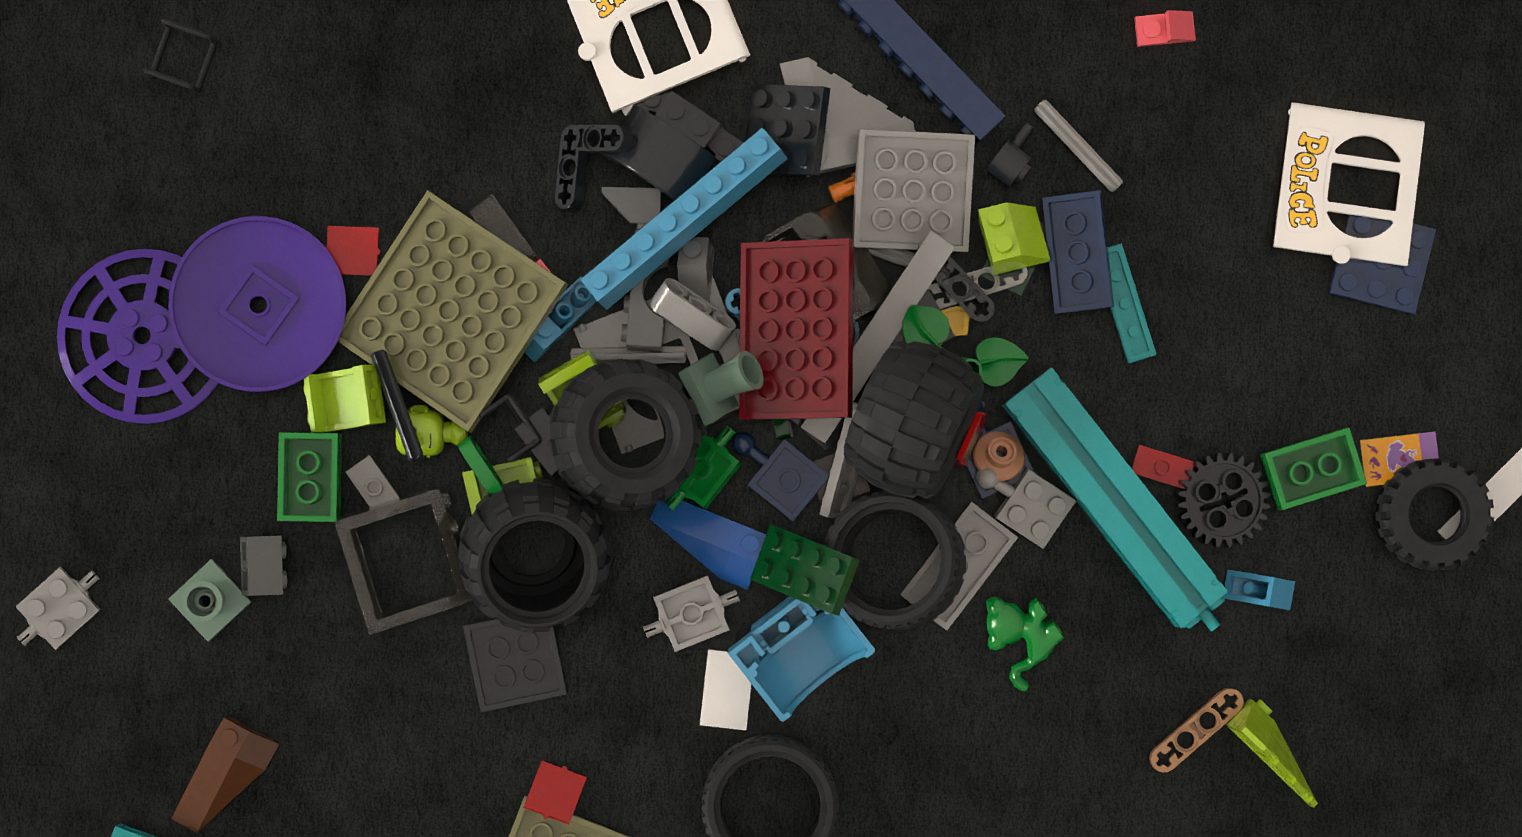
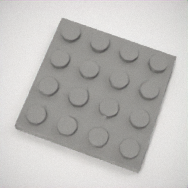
[852,129,975,252]

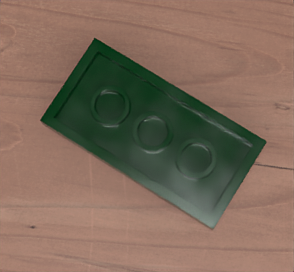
[750,524,859,616]

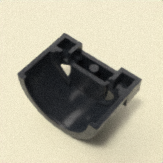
[601,91,743,201]

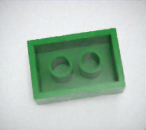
[1260,428,1367,510]
[277,432,342,522]

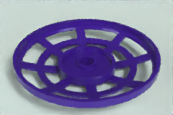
[57,249,219,424]

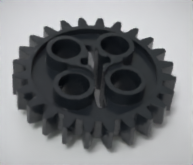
[1175,453,1271,547]

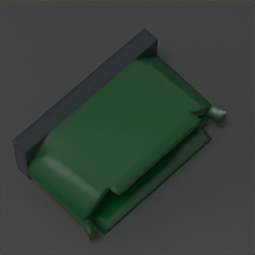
[772,419,794,441]

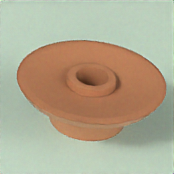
[973,431,1025,481]

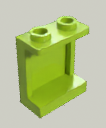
[538,349,626,429]
[304,365,386,433]
[462,457,543,514]

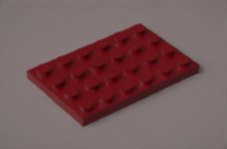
[739,238,854,420]

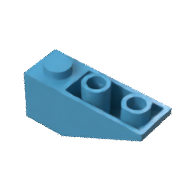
[524,277,597,362]

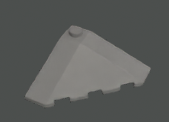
[780,57,916,177]

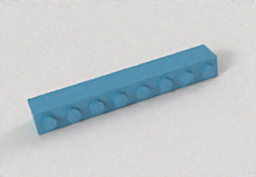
[581,128,788,310]

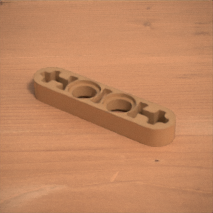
[1149,688,1244,773]

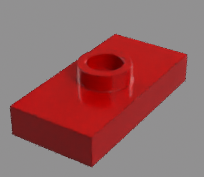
[1131,445,1194,489]

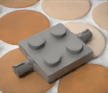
[16,567,101,650]
[643,576,740,652]

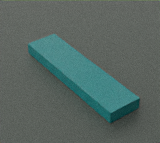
[1108,243,1157,364]

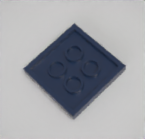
[1329,214,1436,315]

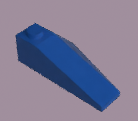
[650,497,766,590]

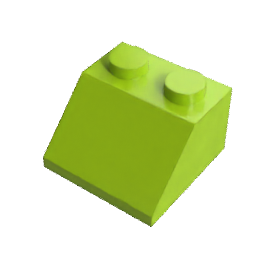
[978,203,1050,275]

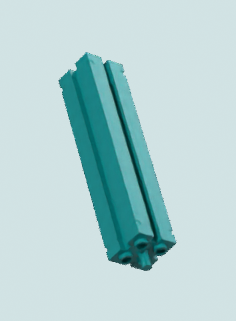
[1002,368,1228,631]

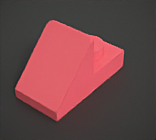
[1134,10,1196,47]

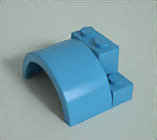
[728,596,875,722]

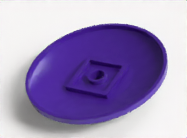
[168,216,346,392]

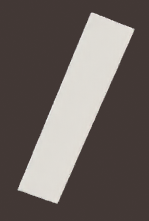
[1438,448,1522,539]

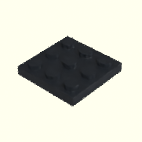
[746,84,831,176]
[463,619,567,712]

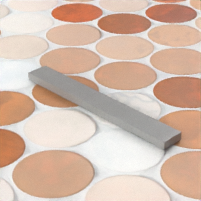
[801,231,955,443]

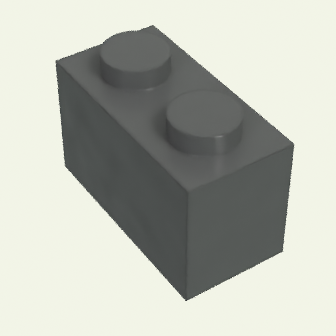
[240,536,287,596]

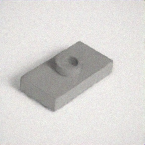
[346,455,403,520]

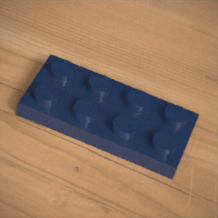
[1042,190,1114,314]

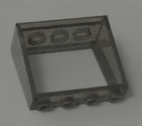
[335,486,473,635]

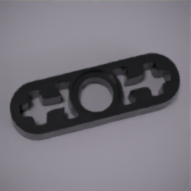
[934,256,995,322]

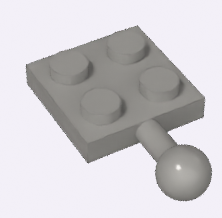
[976,468,1076,549]

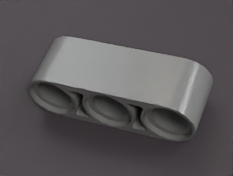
[650,278,736,350]

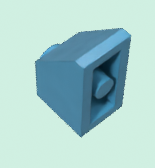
[1223,570,1295,610]

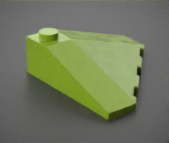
[1226,699,1318,808]

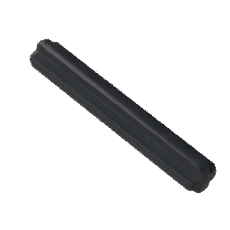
[371,350,424,462]

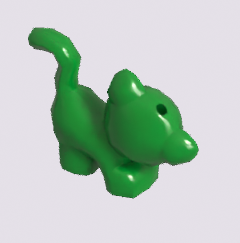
[986,597,1064,692]

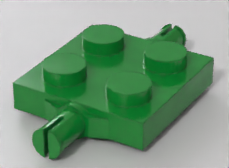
[665,425,742,511]

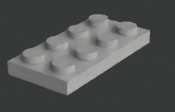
[900,502,1018,630]

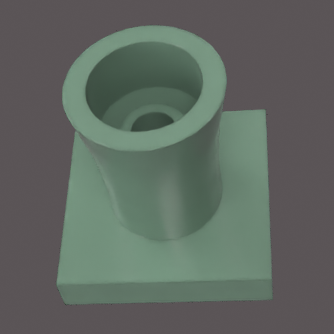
[678,351,764,426]
[168,559,253,642]

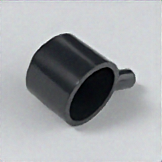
[986,123,1034,187]

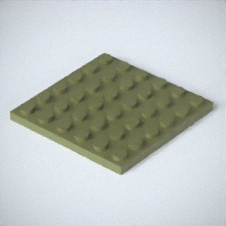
[338,190,569,433]

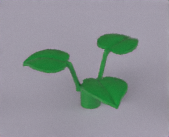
[902,305,1029,387]

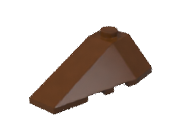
[171,716,280,833]

